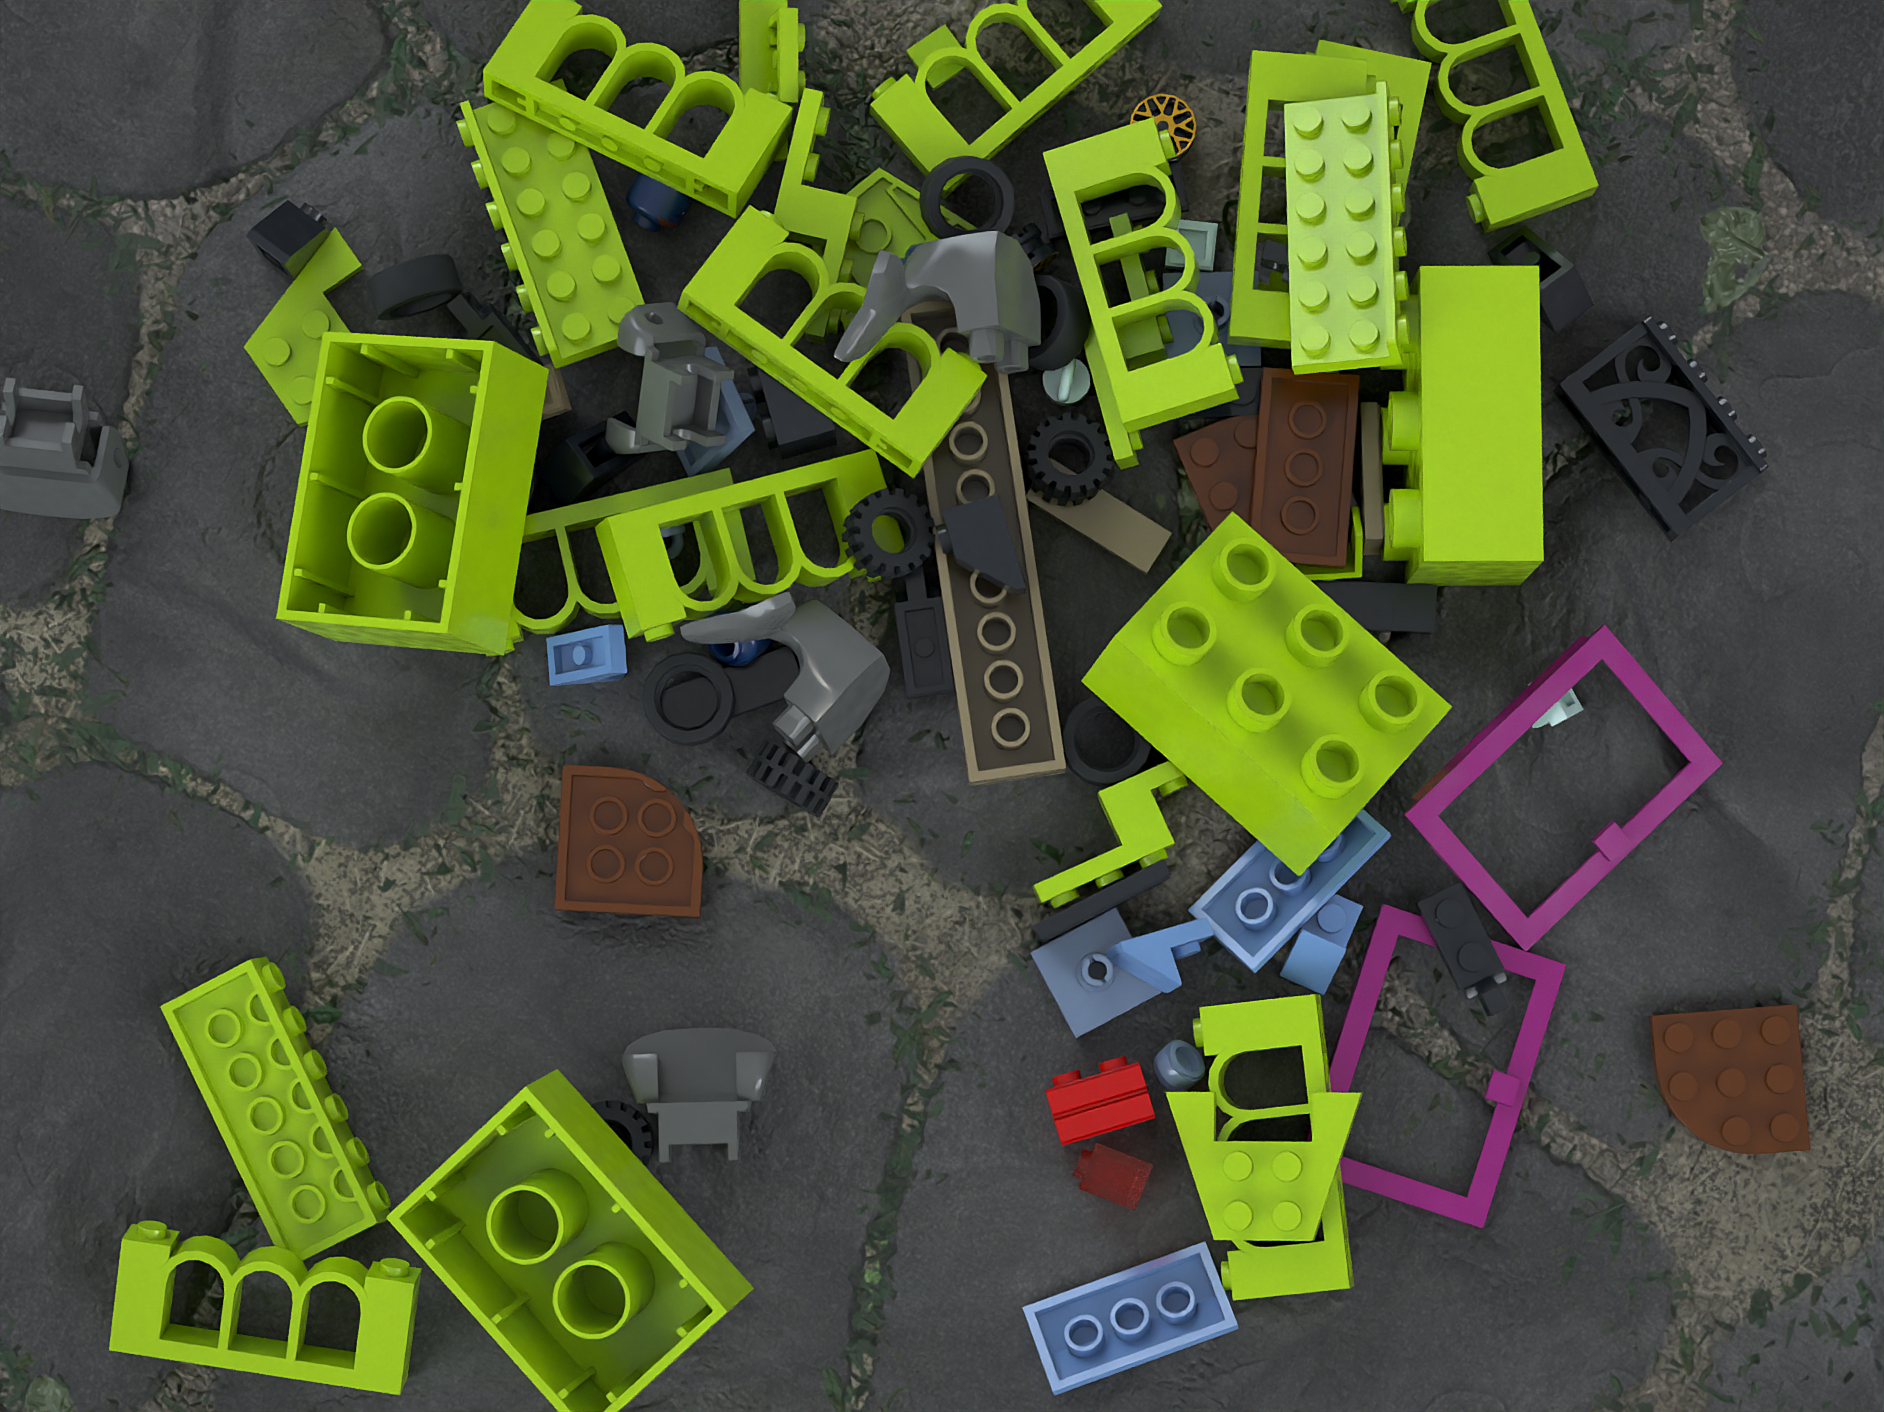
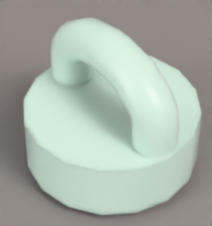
[1043,358,1090,406]

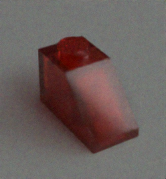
[1072,1143,1153,1211]

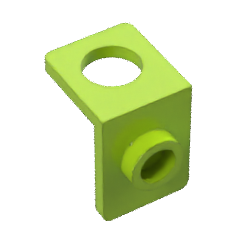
[1295,506,1363,581]

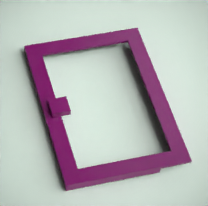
[1404,624,1723,951]
[1304,904,1566,1228]

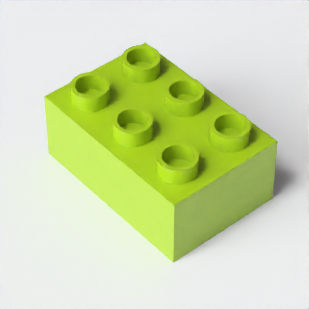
[1379,266,1544,586]
[276,331,549,656]
[1081,511,1452,877]
[386,1069,754,1412]

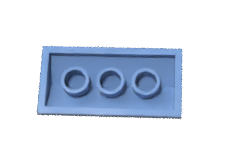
[1188,808,1391,973]
[1022,1241,1239,1396]

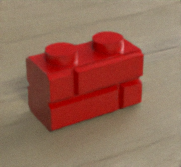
[1044,1056,1155,1146]

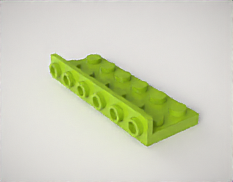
[456,78,645,369]
[1284,80,1411,375]
[160,957,391,1261]

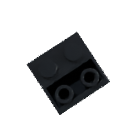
[747,365,837,460]

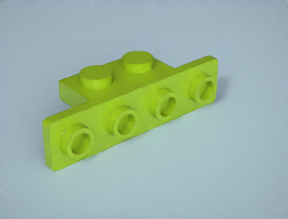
[739,0,806,161]

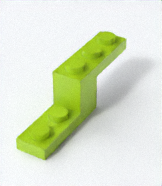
[774,88,865,345]
[1084,213,1174,470]
[1033,761,1189,909]

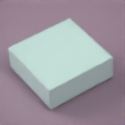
[1165,219,1218,272]

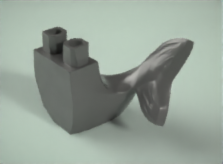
[834,231,1041,374]
[680,592,891,762]

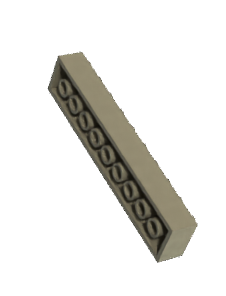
[900,300,1066,787]

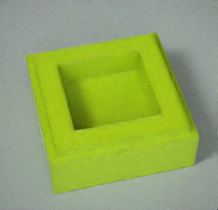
[906,24,965,91]

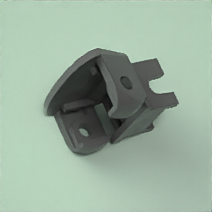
[605,301,734,454]
[0,377,129,519]
[620,1028,778,1162]

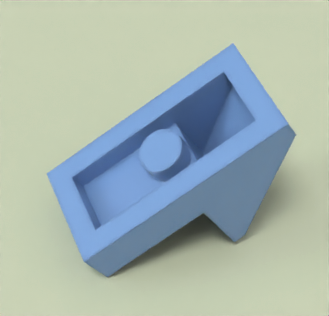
[546,624,627,686]
[1279,894,1363,995]
[1105,917,1214,993]

